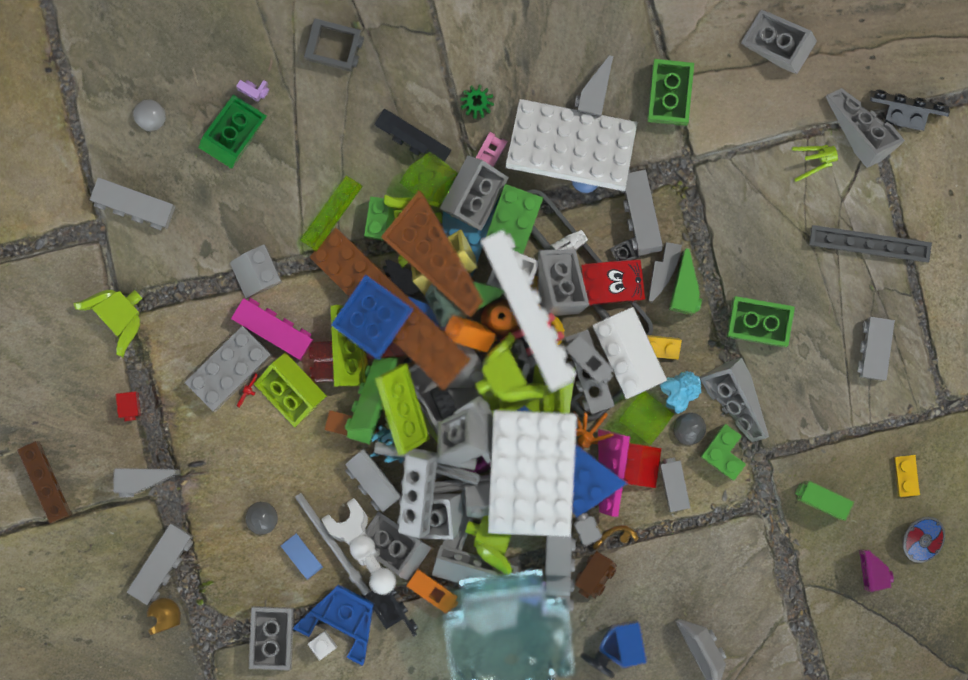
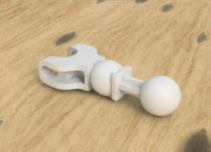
[322,498,396,594]

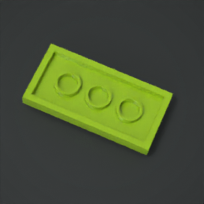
[331,305,367,386]
[375,364,430,455]

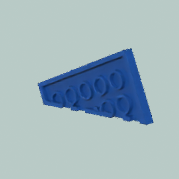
[516,406,627,517]

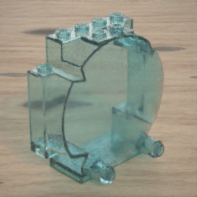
[443,569,575,680]

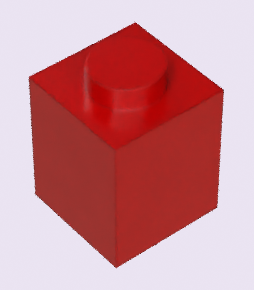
[116,391,141,422]

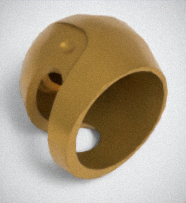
[147,598,181,635]

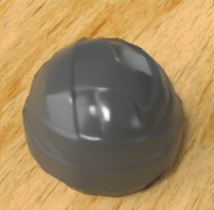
[673,413,706,445]
[245,501,278,535]

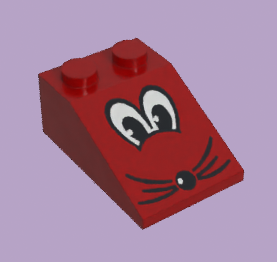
[581,260,645,306]

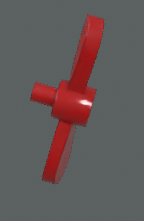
[237,373,258,408]

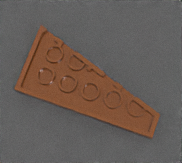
[381,190,484,317]

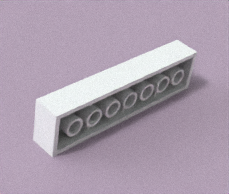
[481,230,576,392]

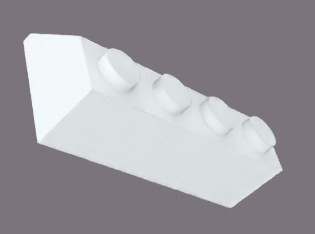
[592,307,667,399]

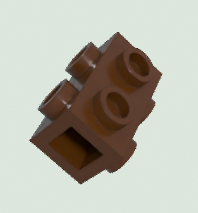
[575,551,617,599]

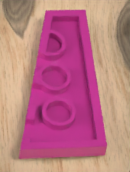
[598,429,630,517]

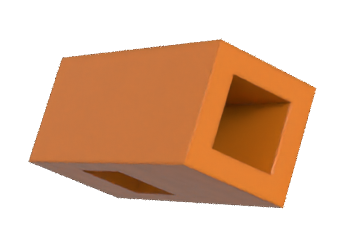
[443,315,497,352]
[406,569,459,613]

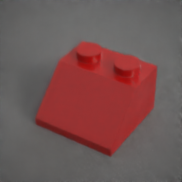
[624,443,662,488]

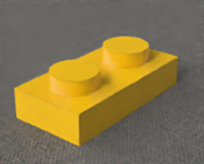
[647,335,682,360]
[894,455,920,497]

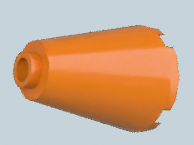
[481,299,520,339]

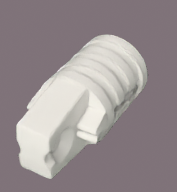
[550,230,588,251]

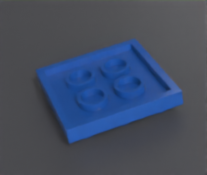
[331,275,413,359]

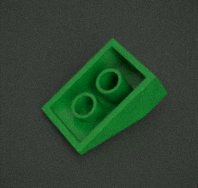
[198,94,267,169]

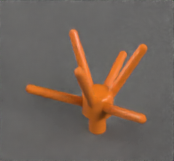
[573,411,613,449]

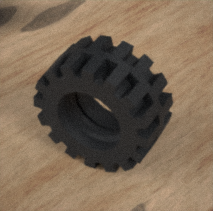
[430,386,457,420]

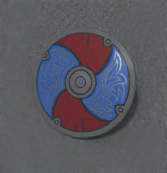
[903,517,945,563]

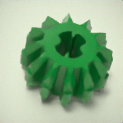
[460,85,494,119]

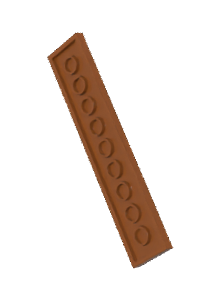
[310,228,472,390]

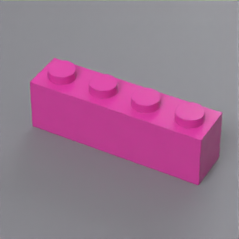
[231,298,314,361]

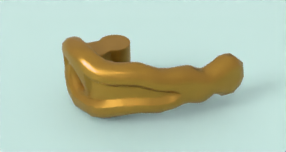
[593,525,639,550]

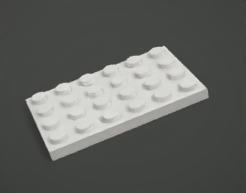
[505,99,637,191]
[489,410,577,536]

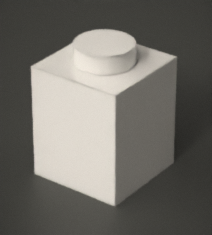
[308,630,338,660]

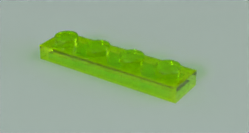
[300,175,363,251]

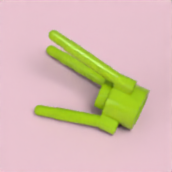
[791,145,838,182]

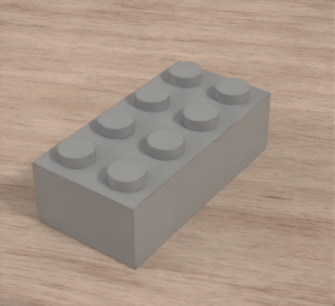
[185,326,273,412]

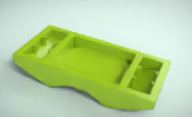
[482,382,565,420]

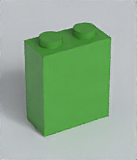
[795,481,854,520]

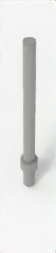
[295,493,371,596]

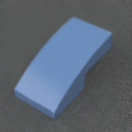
[281,533,323,580]

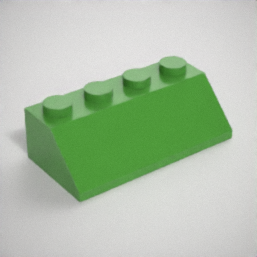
[345,358,398,445]

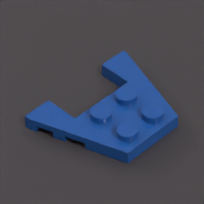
[293,584,374,666]

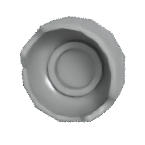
[133,100,166,131]

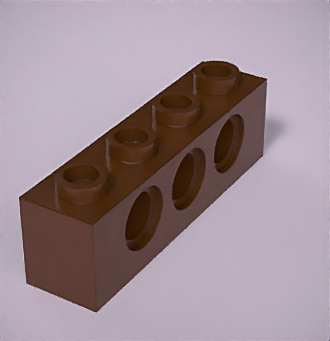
[17,441,72,523]

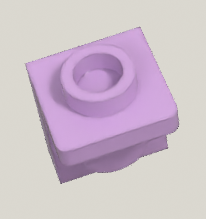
[236,80,269,102]

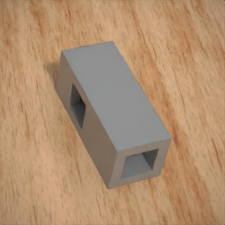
[565,335,614,385]
[659,457,690,512]

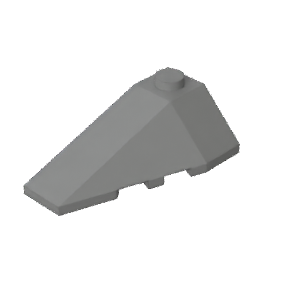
[826,88,905,168]
[700,358,769,442]

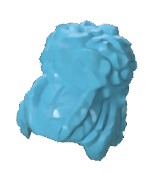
[659,371,702,414]

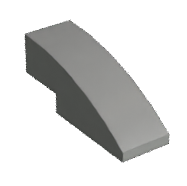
[648,242,682,303]

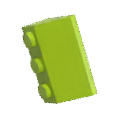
[254,353,327,428]

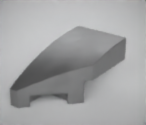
[510,338,530,381]

